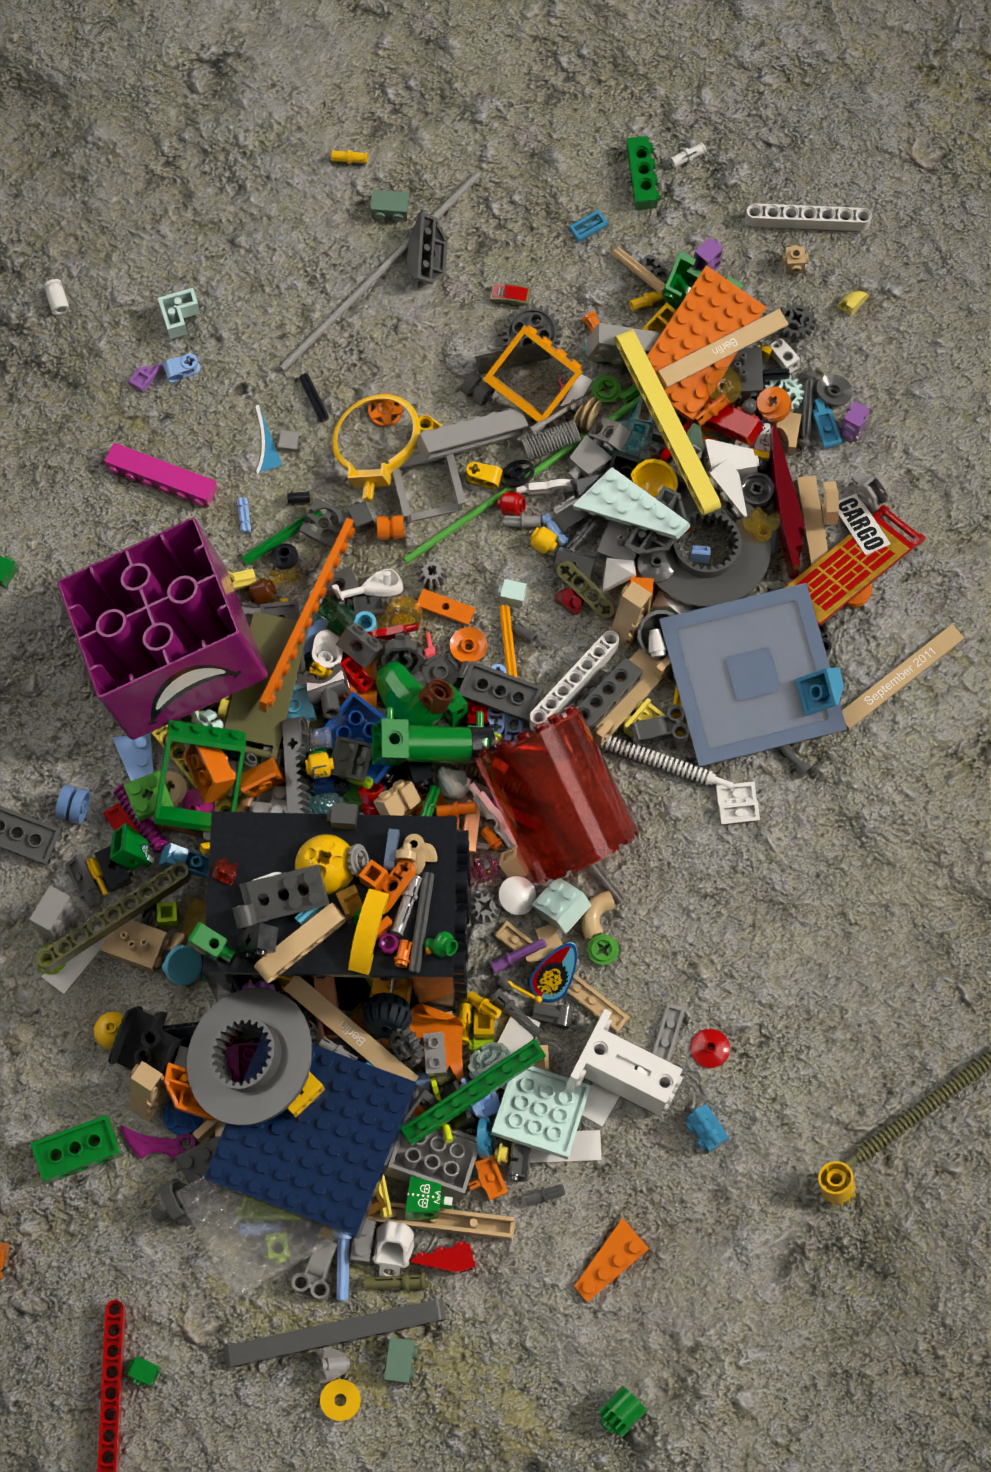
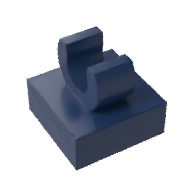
[313,775,334,795]

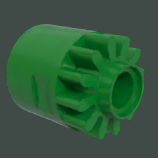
[597,1386,647,1437]

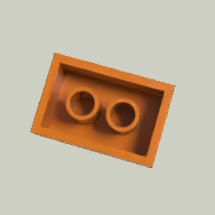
[182,744,236,804]

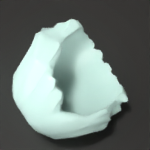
[437,767,470,799]

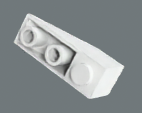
[707,459,747,519]

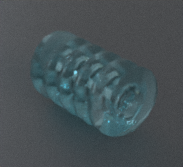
[306,788,344,814]

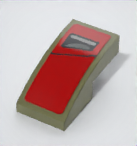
[490,283,532,306]

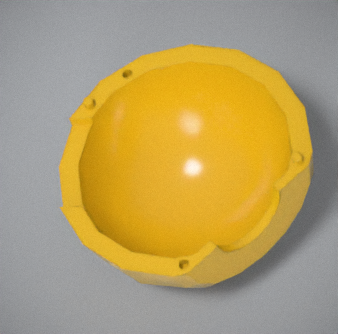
[631,459,678,498]

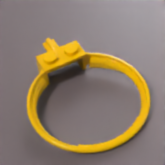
[332,394,420,502]

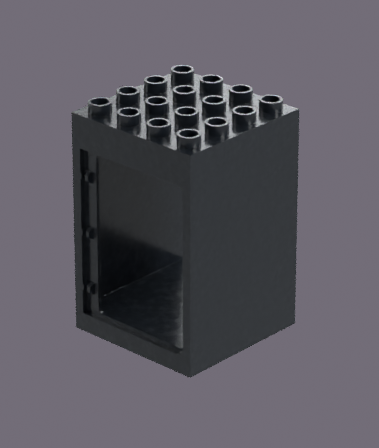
[202,811,471,1013]

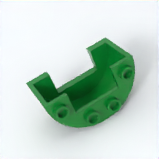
[662,251,743,310]

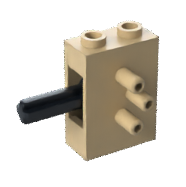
[101,902,170,973]

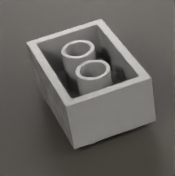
[29,886,79,942]

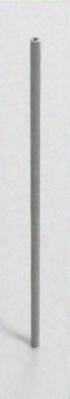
[279,171,481,372]

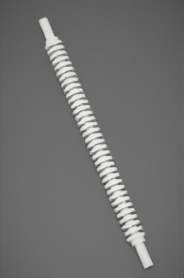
[535,717,733,790]

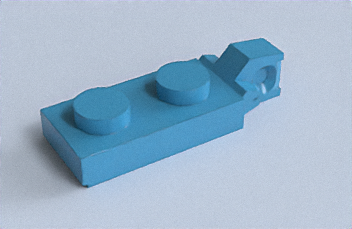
[812,398,842,449]

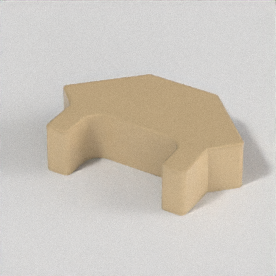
[821,481,839,525]

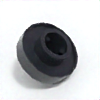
[271,543,299,570]

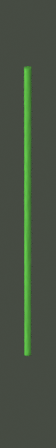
[403,396,639,564]

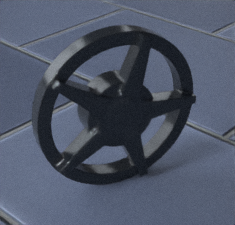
[501,460,535,488]

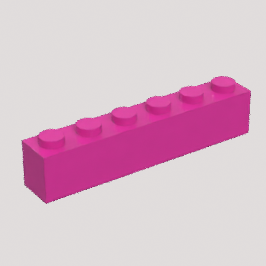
[104,443,218,507]

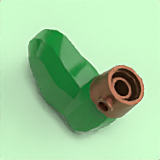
[376,662,454,726]

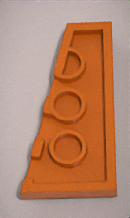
[574,1218,649,1303]

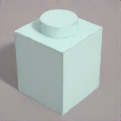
[498,579,527,607]

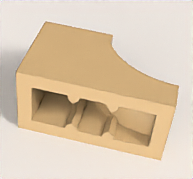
[773,412,802,455]

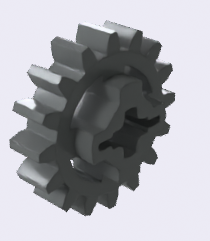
[779,301,816,341]
[387,1027,425,1067]

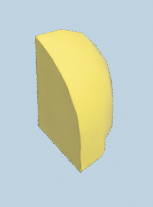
[837,291,869,316]

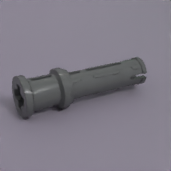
[489,988,543,1038]

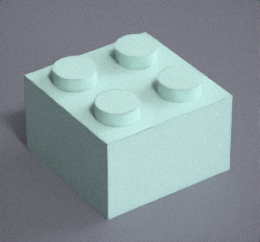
[531,876,592,934]

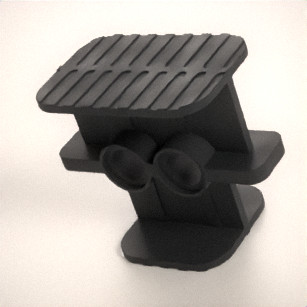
[108,1006,188,1076]

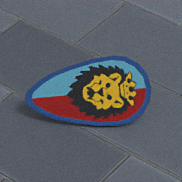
[529,942,578,1002]

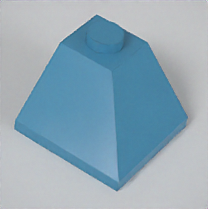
[796,667,844,716]

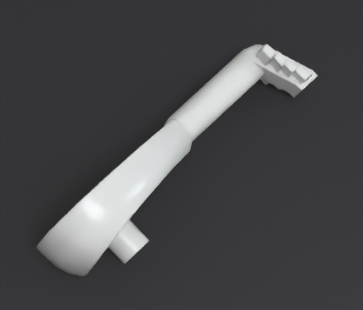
[332,569,403,601]

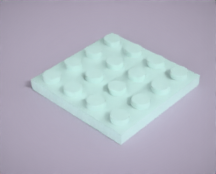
[491,1066,591,1160]

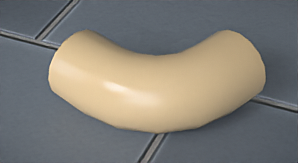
[580,890,615,940]

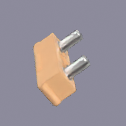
[462,799,489,855]

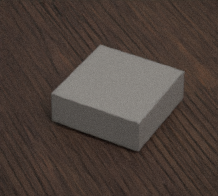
[278,430,300,452]

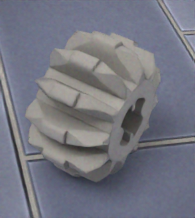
[416,557,448,590]

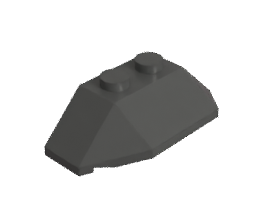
[407,212,447,284]
[624,486,687,554]

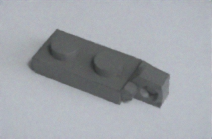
[65,854,102,908]

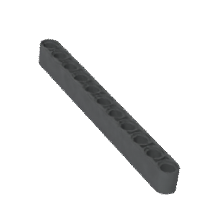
[223,1299,447,1368]

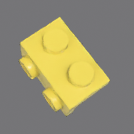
[623,698,665,739]

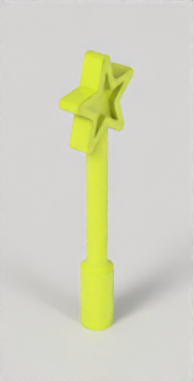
[431,1077,453,1143]

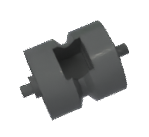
[460,372,495,406]

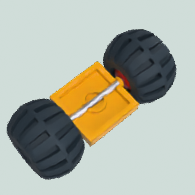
[362,978,413,1038]

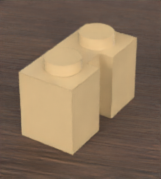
[373,780,421,816]

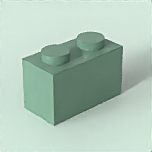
[371,190,410,221]
[384,1337,418,1384]

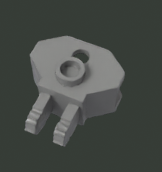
[852,471,890,512]

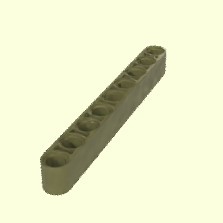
[37,862,191,972]

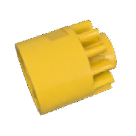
[818,1161,856,1207]

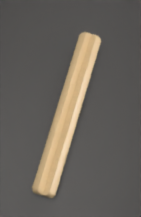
[612,247,665,294]

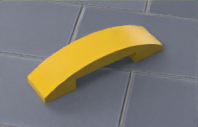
[348,889,390,975]

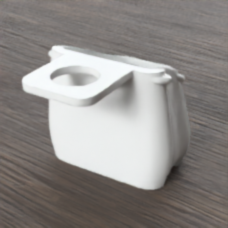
[372,1221,414,1276]

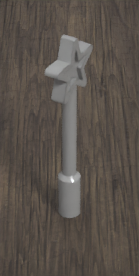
[529,396,585,434]

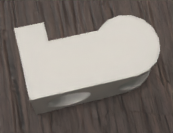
[768,338,800,374]

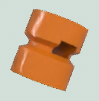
[377,515,404,540]

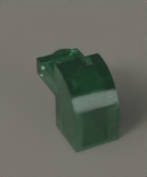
[317,595,356,638]

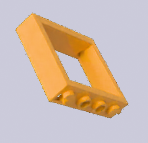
[483,324,583,422]

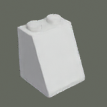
[703,439,759,488]

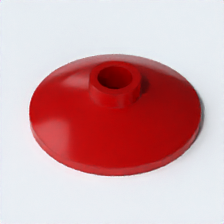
[690,1029,730,1068]

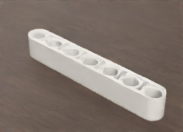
[745,203,872,231]
[530,631,619,733]

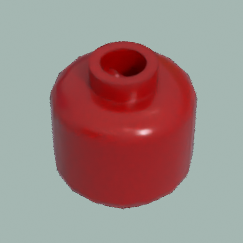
[497,492,526,516]

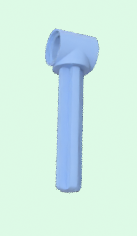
[333,1230,353,1301]

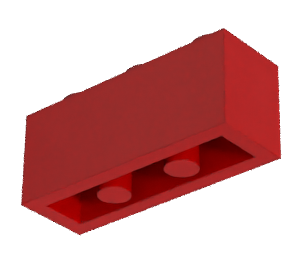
[702,399,763,447]

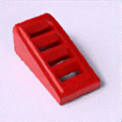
[340,656,376,694]

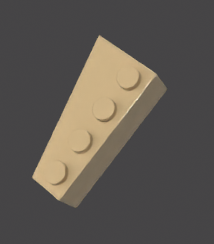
[611,581,652,649]
[130,1061,168,1122]

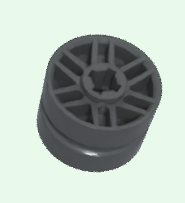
[741,473,774,513]

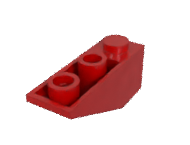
[410,1241,476,1274]

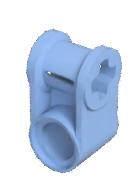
[163,353,200,382]

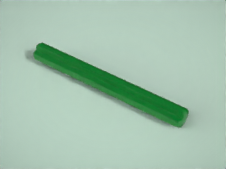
[241,510,322,565]

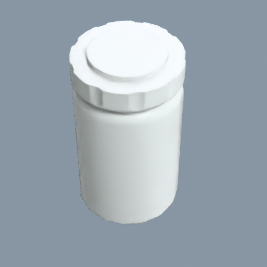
[44,279,70,315]

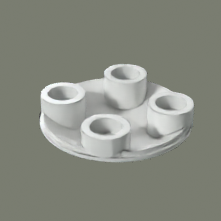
[498,876,536,915]

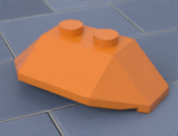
[163,1063,217,1121]

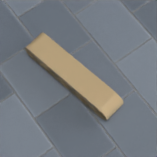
[254,903,347,983]

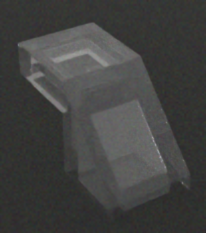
[308,727,333,751]

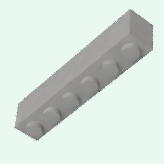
[416,407,529,461]

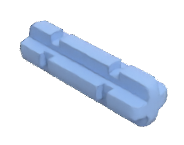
[237,497,251,534]
[541,513,568,547]

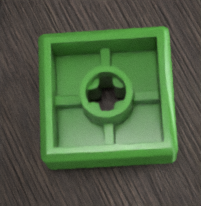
[124,771,174,821]

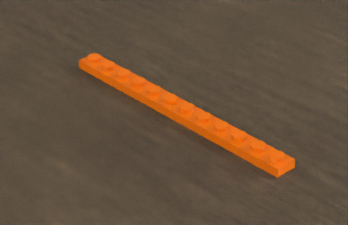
[259,518,355,713]

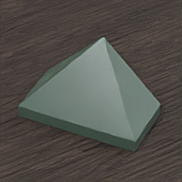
[686,422,704,451]

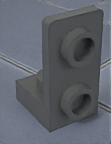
[403,1085,440,1124]

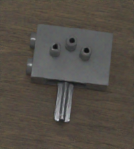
[725,347,790,403]

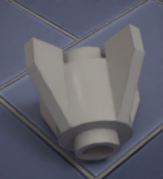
[315,1347,350,1384]

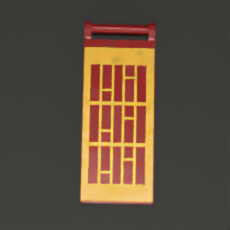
[784,504,926,626]

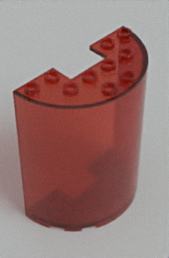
[475,704,639,884]

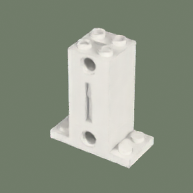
[565,1009,683,1116]

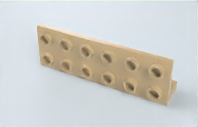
[579,647,672,747]

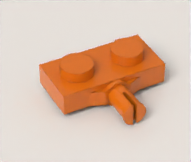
[468,1155,508,1201]

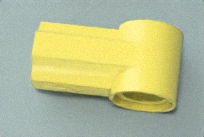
[228,569,256,590]

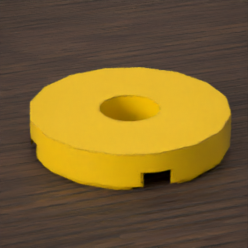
[320,1379,361,1421]

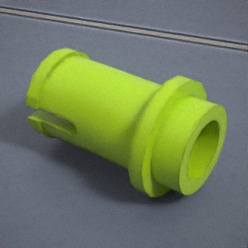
[469,1038,493,1053]

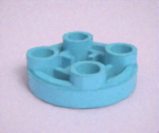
[162,945,202,985]

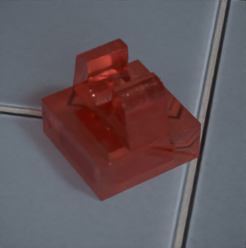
[213,857,238,885]

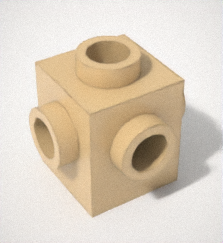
[782,245,808,274]

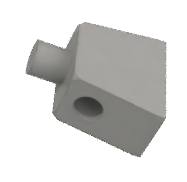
[567,435,612,480]

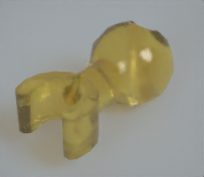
[269,568,299,585]

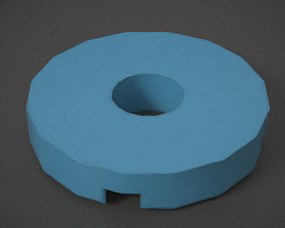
[477,1117,494,1158]

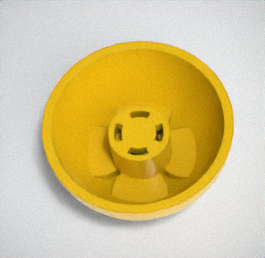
[295,834,354,895]

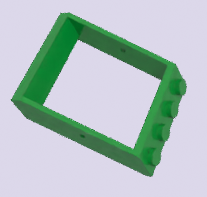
[154,720,246,832]

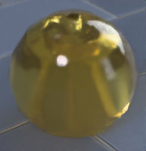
[385,596,423,627]

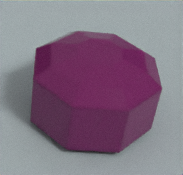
[378,933,399,954]

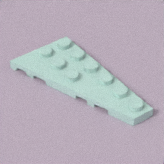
[572,467,690,540]

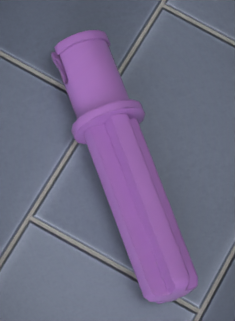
[490,938,547,973]

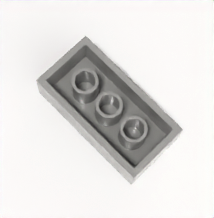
[587,323,661,364]

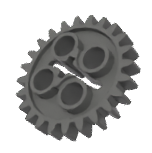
[502,304,562,363]

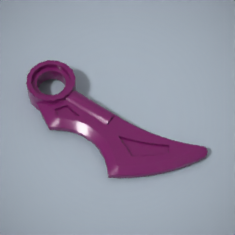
[120,1125,197,1159]

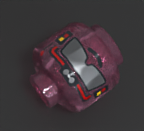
[471,854,501,883]

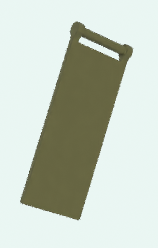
[222,612,309,762]

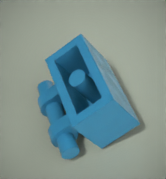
[685,1104,729,1154]

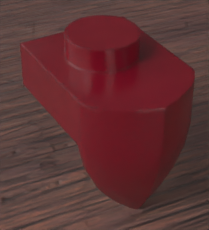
[554,588,585,615]

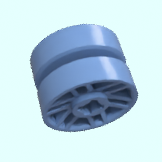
[55,784,90,825]

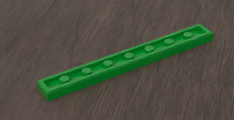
[401,1038,546,1147]

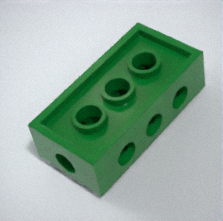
[30,1115,123,1185]

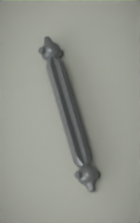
[798,367,817,452]

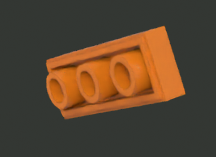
[416,589,476,627]

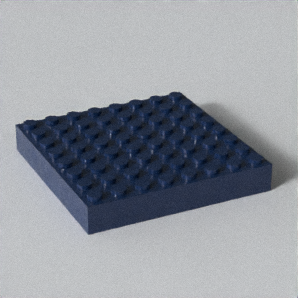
[204,1033,417,1239]

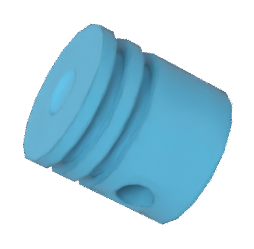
[354,611,377,632]

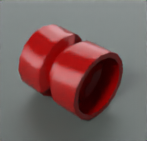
[358,782,384,815]

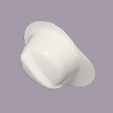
[312,630,343,669]

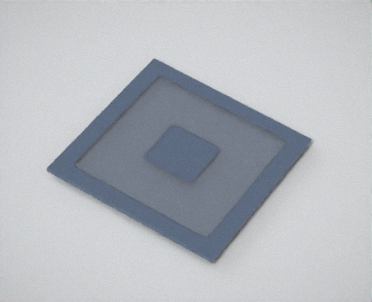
[659,583,847,767]

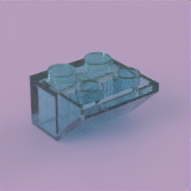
[605,419,651,458]

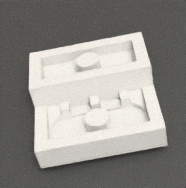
[716,781,760,824]

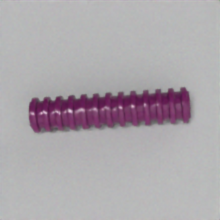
[113,783,168,853]

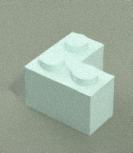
[158,288,200,339]

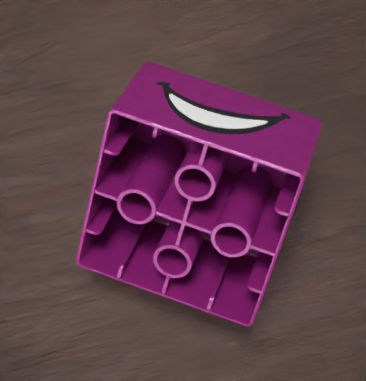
[58,518,267,740]

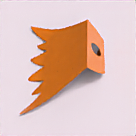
[380,1003,464,1084]

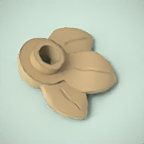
[397,834,437,875]

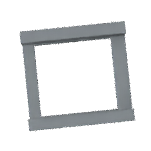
[388,454,466,523]

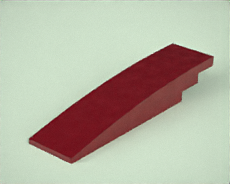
[769,425,805,579]

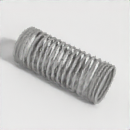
[521,419,581,460]

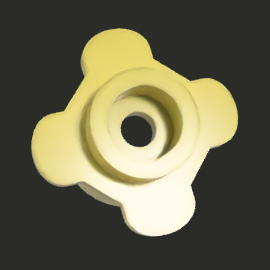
[494,1143,509,1165]

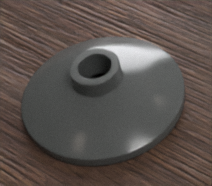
[816,374,853,406]
[637,551,675,583]

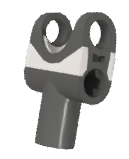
[307,663,350,719]

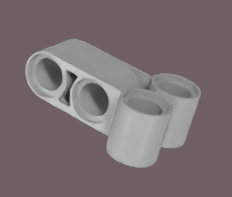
[291,1236,338,1301]

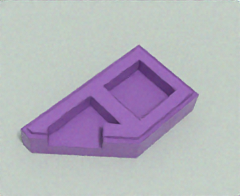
[128,364,163,393]

